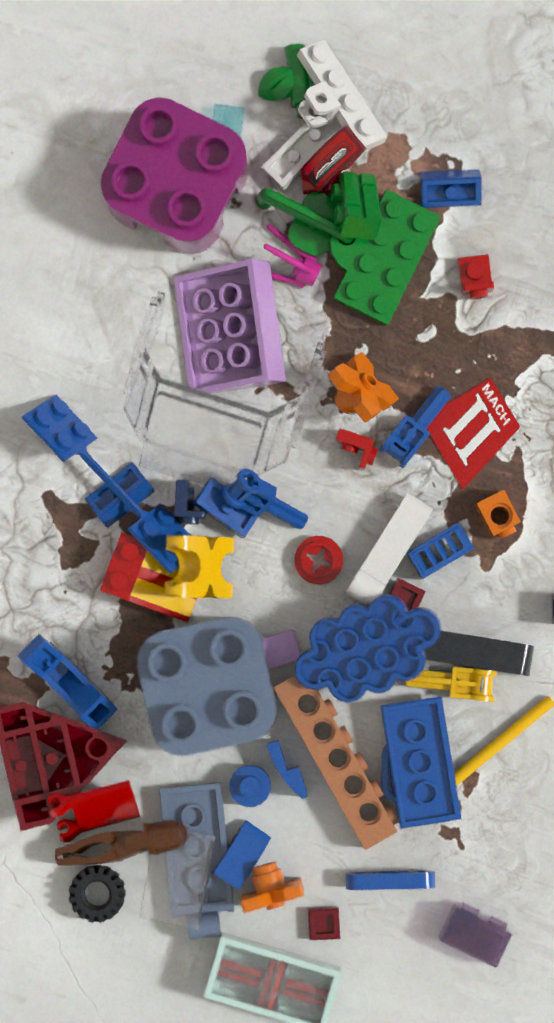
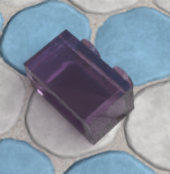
[438,902,512,968]

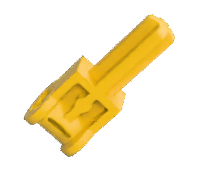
[406,667,497,702]

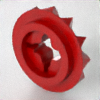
[294,536,343,585]

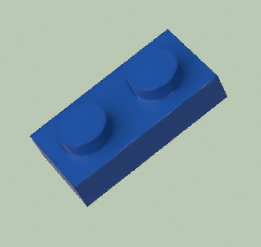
[192,477,258,538]

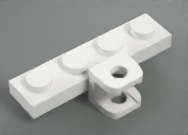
[297,39,387,151]
[262,94,369,190]

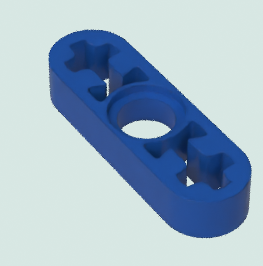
[345,870,435,890]

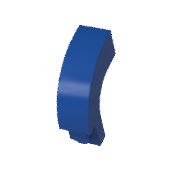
[17,634,118,729]

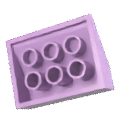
[173,258,286,396]

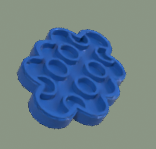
[294,594,442,703]

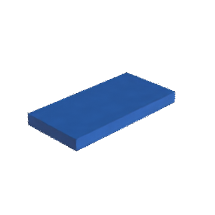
[380,696,462,829]

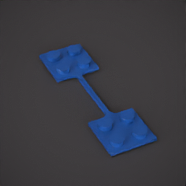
[21,394,192,574]

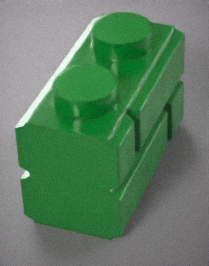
[331,172,382,240]

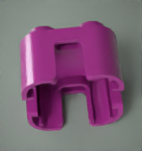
[101,97,248,254]

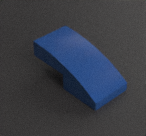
[266,740,308,799]
[212,820,271,890]

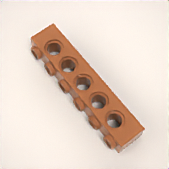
[273,675,399,850]

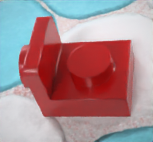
[458,254,494,299]
[336,428,378,470]

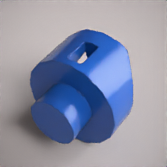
[229,765,271,807]

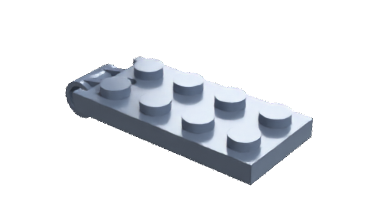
[159,782,234,940]

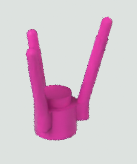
[263,224,323,289]

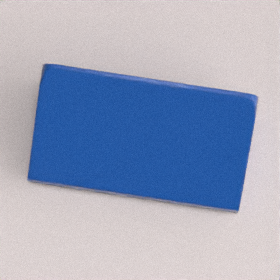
[419,169,482,208]
[85,462,154,527]

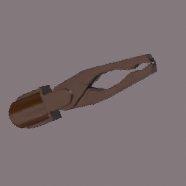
[55,820,188,866]

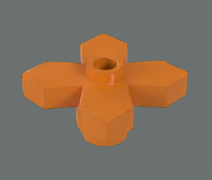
[328,352,399,423]
[240,861,304,913]

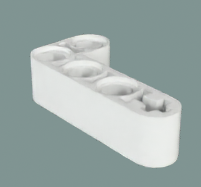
[345,493,434,607]

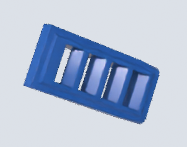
[406,522,474,579]

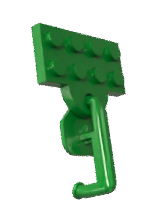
[255,188,441,326]

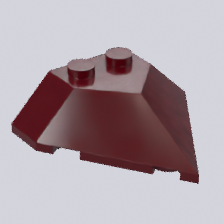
[0,702,128,831]

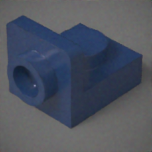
[174,479,206,525]

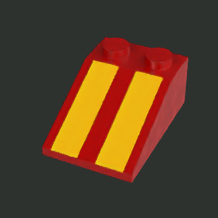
[100,532,197,623]

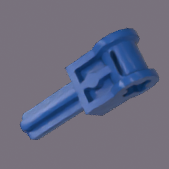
[379,386,451,469]
[222,469,308,529]

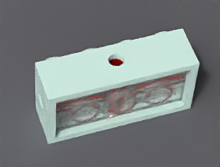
[204,932,342,1023]

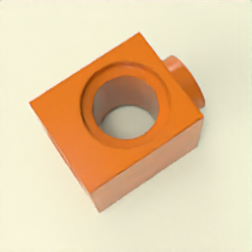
[474,490,521,540]

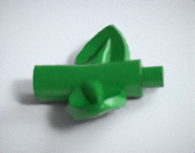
[258,44,315,119]

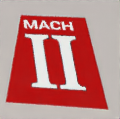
[426,378,520,489]

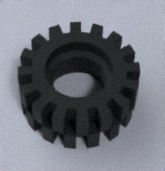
[69,865,126,923]

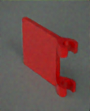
[47,780,140,843]

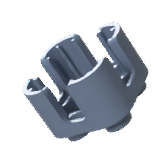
[137,617,278,756]

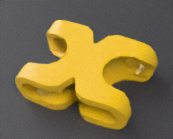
[165,535,235,598]

